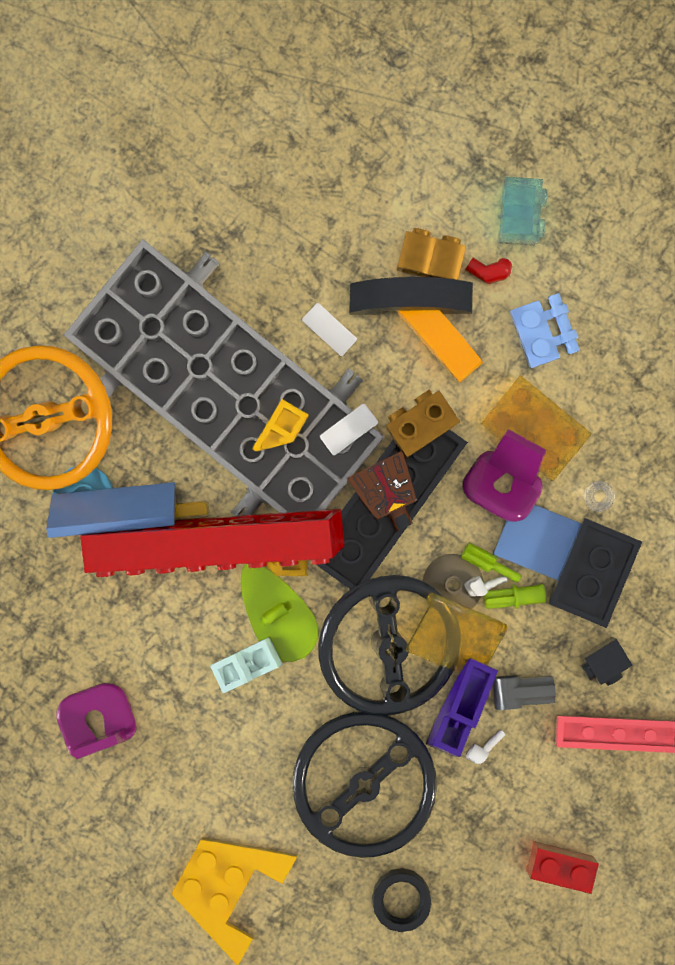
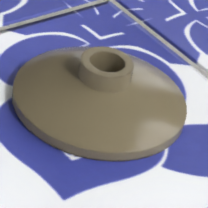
[423,554,484,615]

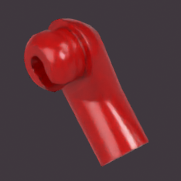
[465,257,513,284]

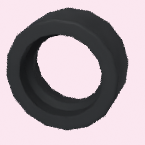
[372,868,432,932]

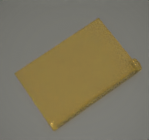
[405,592,507,673]

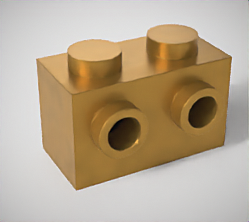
[386,389,460,458]

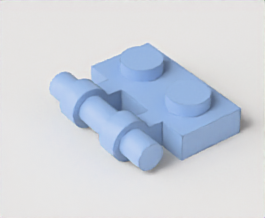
[510,293,580,369]

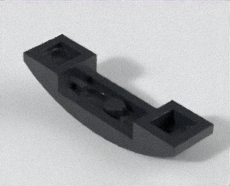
[349,277,473,315]

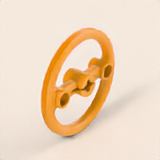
[0,345,112,490]

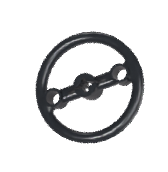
[318,575,461,716]
[292,712,437,858]

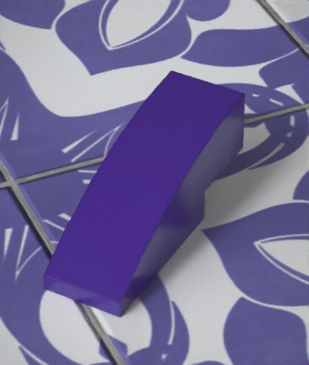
[426,658,498,757]

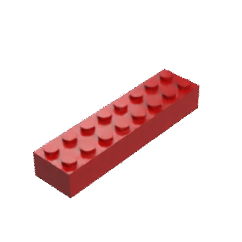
[80,509,345,577]

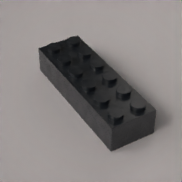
[317,430,468,590]

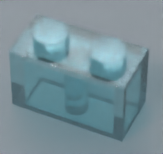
[499,177,547,246]

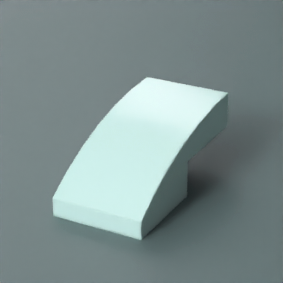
[210,637,283,693]

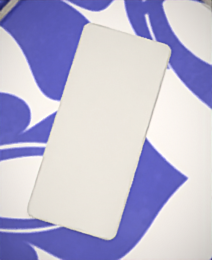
[302,303,357,356]
[320,404,378,455]

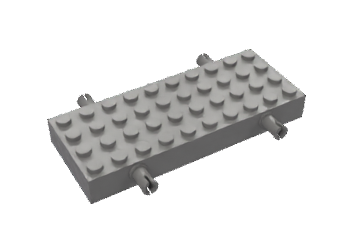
[64,239,384,516]

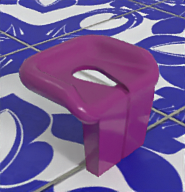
[462,429,547,522]
[56,683,136,759]

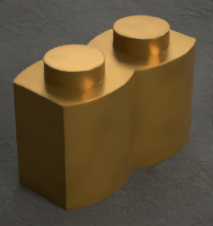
[396,228,466,280]

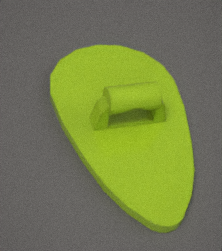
[241,564,318,662]

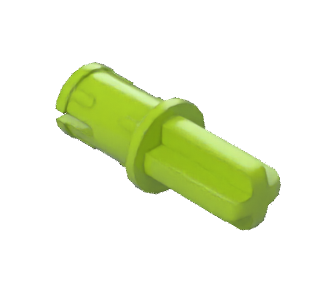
[483,584,546,609]

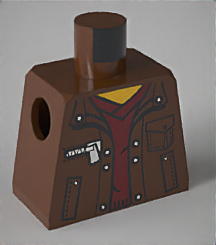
[347,451,417,532]

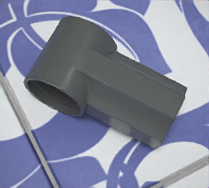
[493,676,556,710]

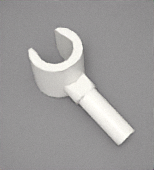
[464,576,507,596]
[466,729,506,764]

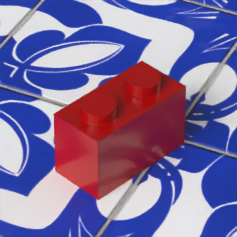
[526,841,599,894]

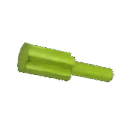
[461,542,522,583]

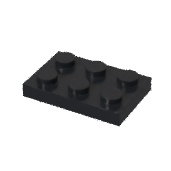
[548,518,642,628]

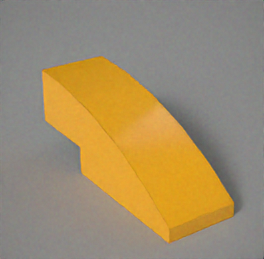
[397,310,483,383]

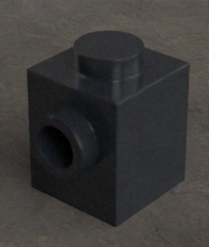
[580,637,633,686]

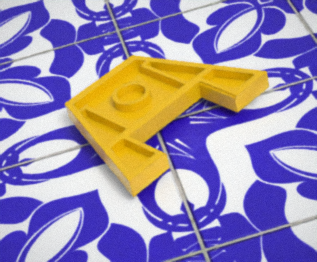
[172,837,298,965]

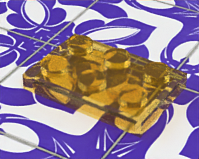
[480,375,592,482]

